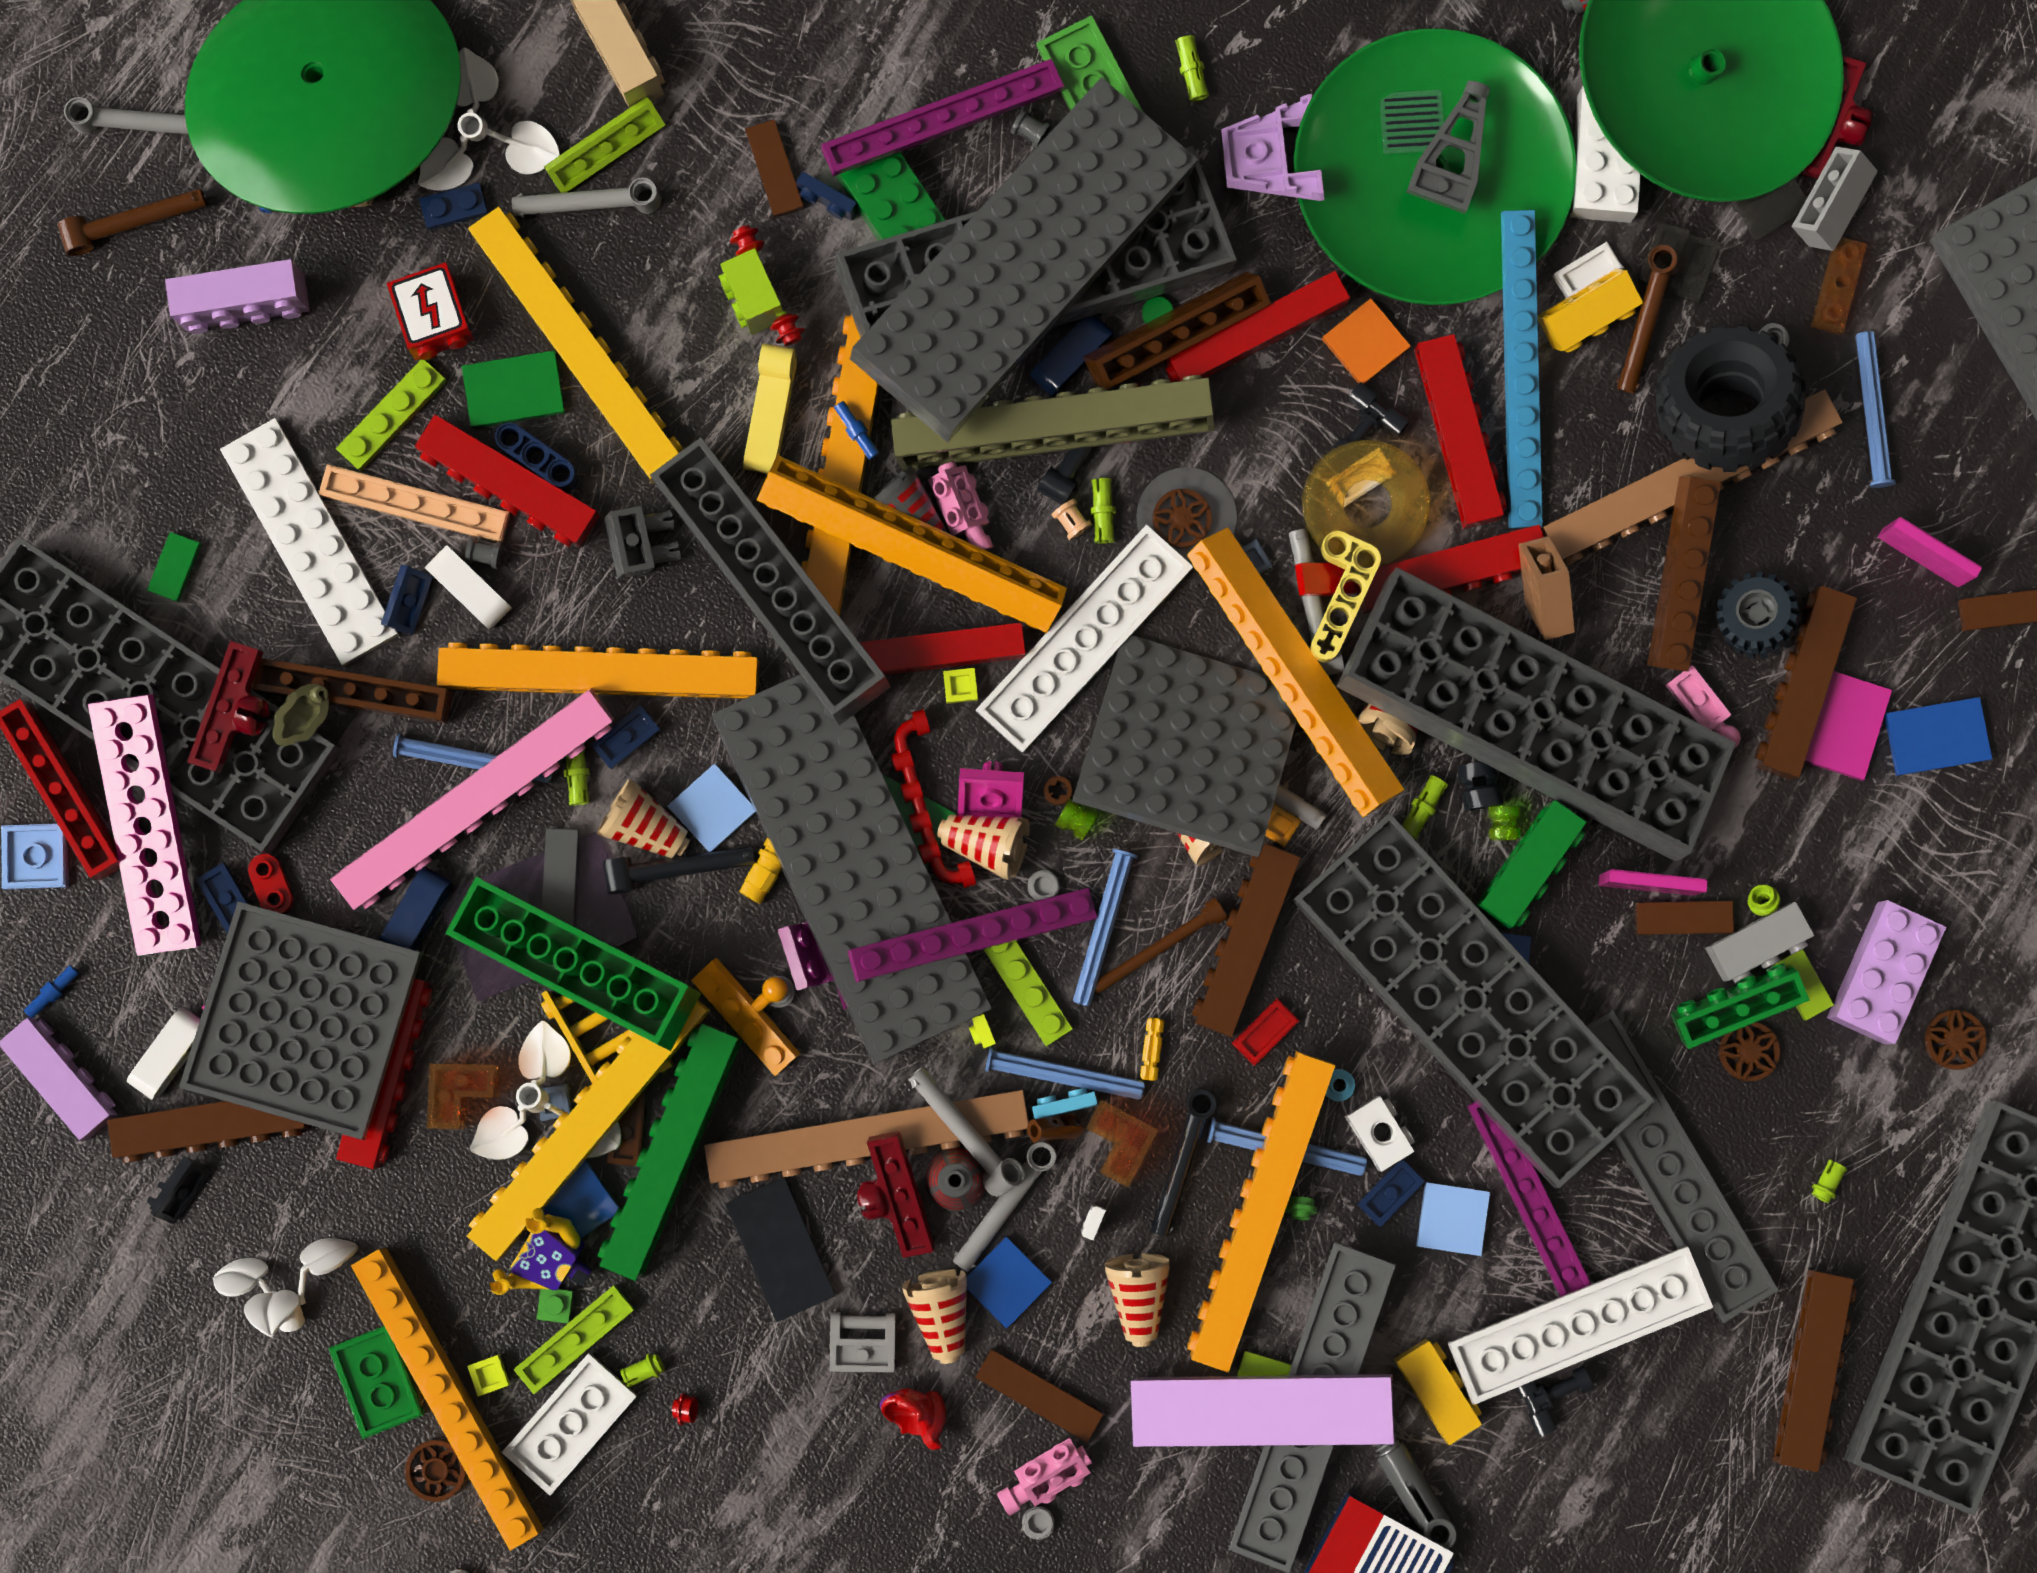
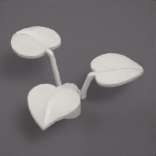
[418,48,560,191]
[470,1021,621,1160]
[213,1238,359,1338]

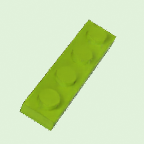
[543,97,665,193]
[336,360,447,472]
[983,941,1073,1046]
[513,1285,635,1394]

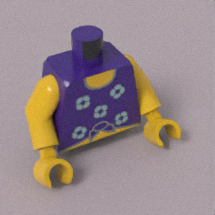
[489,1208,593,1295]

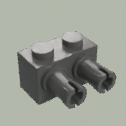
[604,506,681,579]

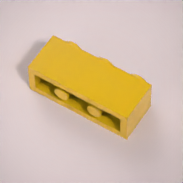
[1537,269,1643,352]
[1393,1338,1482,1445]

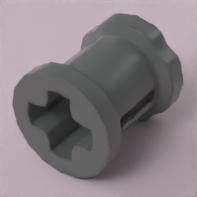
[1010,108,1051,148]
[465,535,503,569]

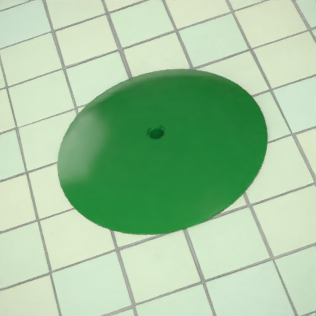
[185,0,461,214]
[1579,0,1844,202]
[1294,29,1576,305]

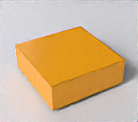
[1265,804,1301,848]

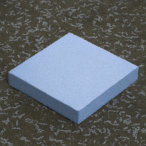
[668,763,756,852]
[1,824,69,890]
[1416,1182,1490,1256]

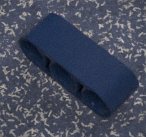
[1029,315,1115,398]
[495,423,579,492]
[379,866,453,951]

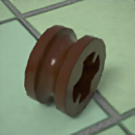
[1044,776,1072,806]

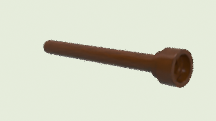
[1095,897,1228,993]

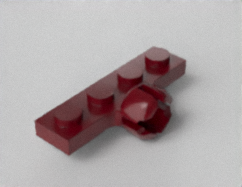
[1800,55,1873,179]
[187,641,270,773]
[857,1131,935,1258]

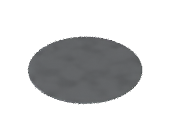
[1136,467,1237,566]

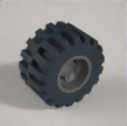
[1716,572,1801,659]

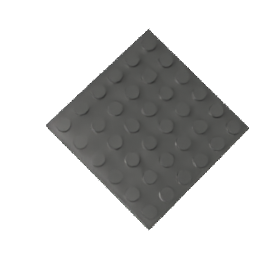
[1072,635,1297,857]
[179,902,423,1140]

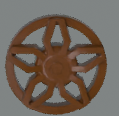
[1152,489,1212,548]
[1924,1010,1986,1070]
[1718,1022,1780,1081]
[405,1439,466,1502]

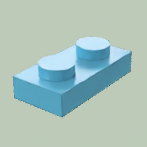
[1032,1088,1097,1119]

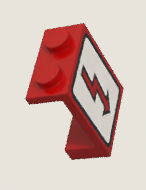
[386,262,474,361]

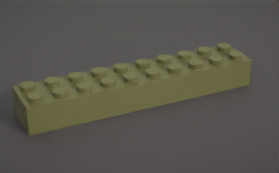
[891,375,1215,471]

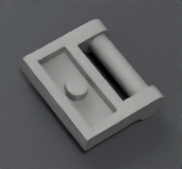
[830,1312,896,1372]

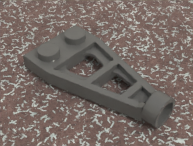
[1406,81,1491,214]

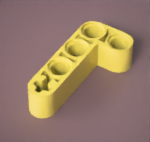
[743,343,797,474]
[1310,531,1381,663]

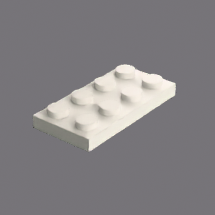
[502,1353,638,1495]

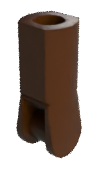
[1027,1112,1085,1143]

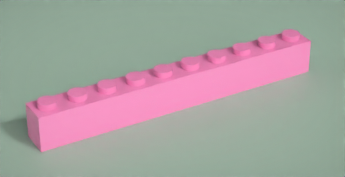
[330,688,614,910]

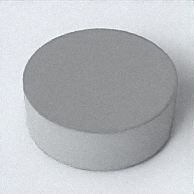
[1027,870,1059,901]
[1022,1505,1054,1540]

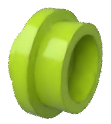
[1748,885,1780,916]

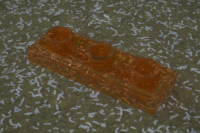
[1811,237,1867,335]

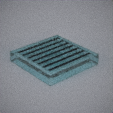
[1380,90,1446,155]

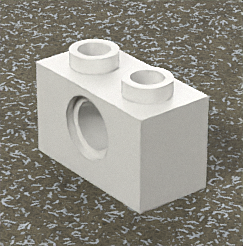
[1344,1096,1415,1172]

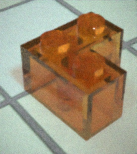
[427,1063,500,1129]
[1086,1100,1158,1188]

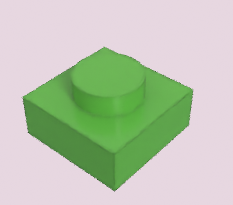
[536,1288,574,1323]

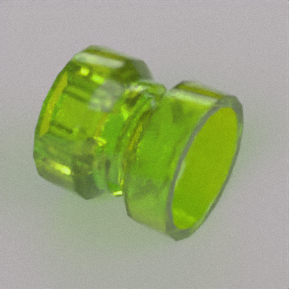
[1055,798,1098,841]
[1488,806,1521,840]

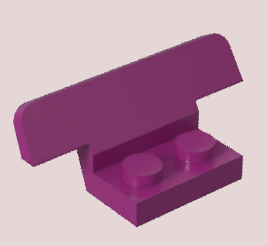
[778,922,847,1009]

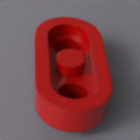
[248,854,294,914]

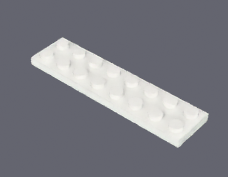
[220,418,399,667]
[976,524,1193,754]
[1448,1246,1713,1405]

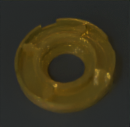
[1302,440,1430,567]

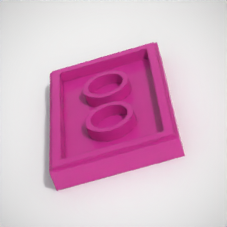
[1877,517,1982,587]
[1804,671,1892,781]
[1598,869,1707,896]

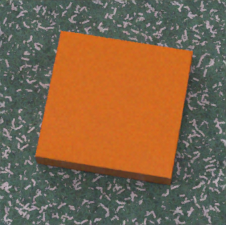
[1322,298,1411,385]

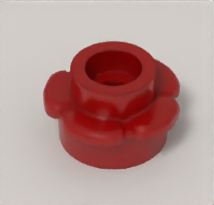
[672,1393,698,1425]

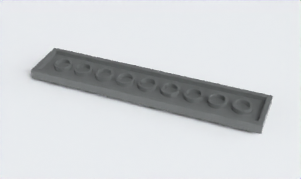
[1586,1010,1779,1323]
[1228,1242,1397,1573]

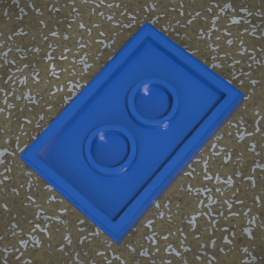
[1884,697,1992,776]

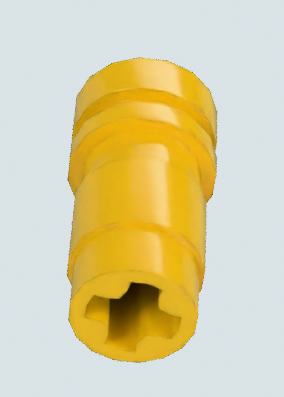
[739,838,782,905]

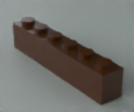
[1083,272,1271,390]
[1647,477,1721,672]
[1754,586,1857,780]
[252,658,453,724]
[1191,844,1301,1037]
[107,1101,311,1163]
[1772,1270,1856,1472]

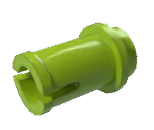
[1812,1160,1847,1203]
[621,1353,665,1388]

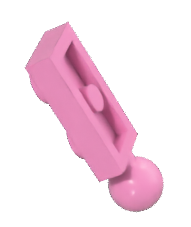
[1665,665,1741,748]

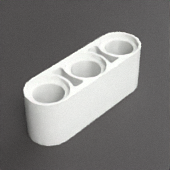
[424,545,512,630]
[127,1007,200,1101]

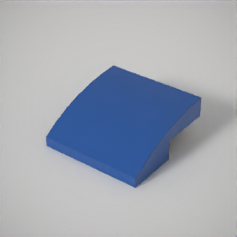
[543,1159,620,1239]

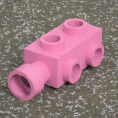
[928,461,994,551]
[997,1438,1092,1516]

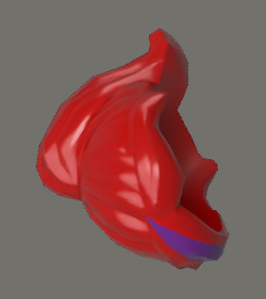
[879,1388,947,1450]

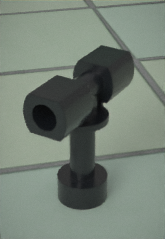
[1332,382,1410,464]
[1516,1365,1595,1437]

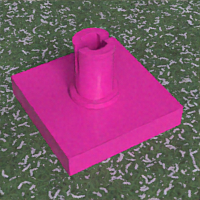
[958,761,1024,817]

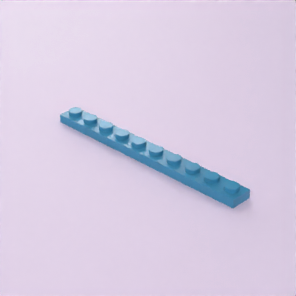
[1501,210,1543,528]

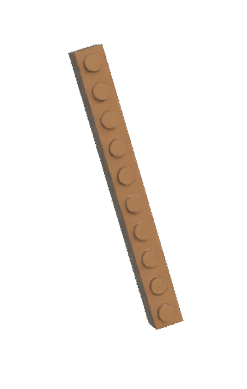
[1541,389,1843,566]
[704,1090,1028,1188]

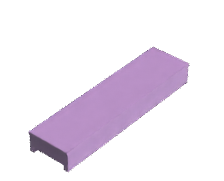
[1131,1374,1395,1447]

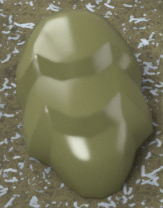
[272,684,329,747]

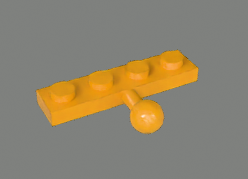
[691,958,801,1076]

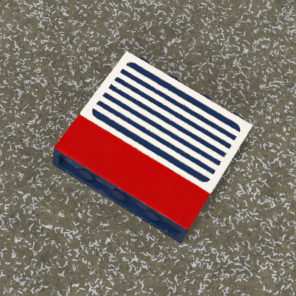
[1304,1491,1455,1573]

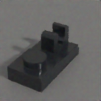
[147,1156,212,1225]

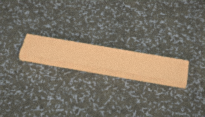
[319,464,510,542]

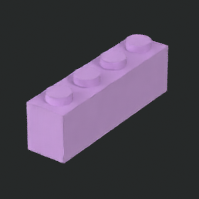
[0,1018,118,1141]

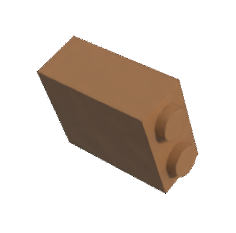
[1519,536,1575,640]

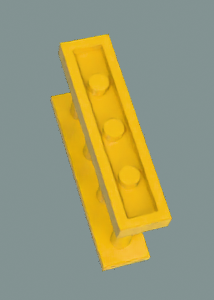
[541,991,675,1089]

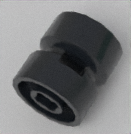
[1457,761,1506,811]

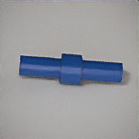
[834,401,879,460]
[24,965,80,1018]

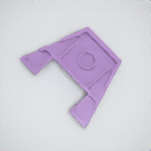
[1221,94,1324,201]

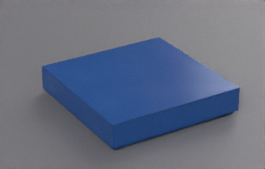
[966,1236,1052,1329]

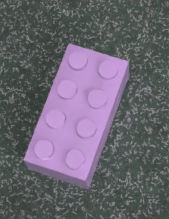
[165,259,310,334]
[1827,900,1946,1045]

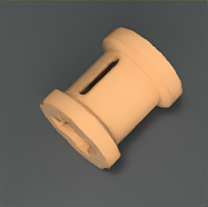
[1051,499,1092,541]

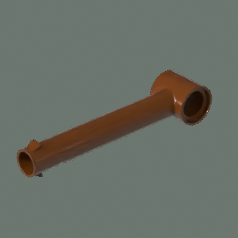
[57,188,207,256]
[1617,245,1681,394]

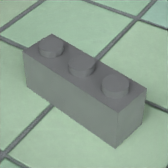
[1791,147,1878,251]
[1705,902,1814,984]

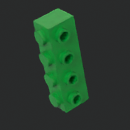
[1670,963,1810,1049]

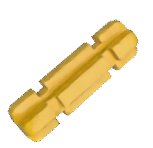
[1140,1018,1164,1081]

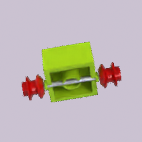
[718,225,805,346]

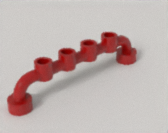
[891,709,976,888]

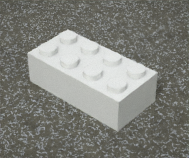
[1569,86,1640,223]

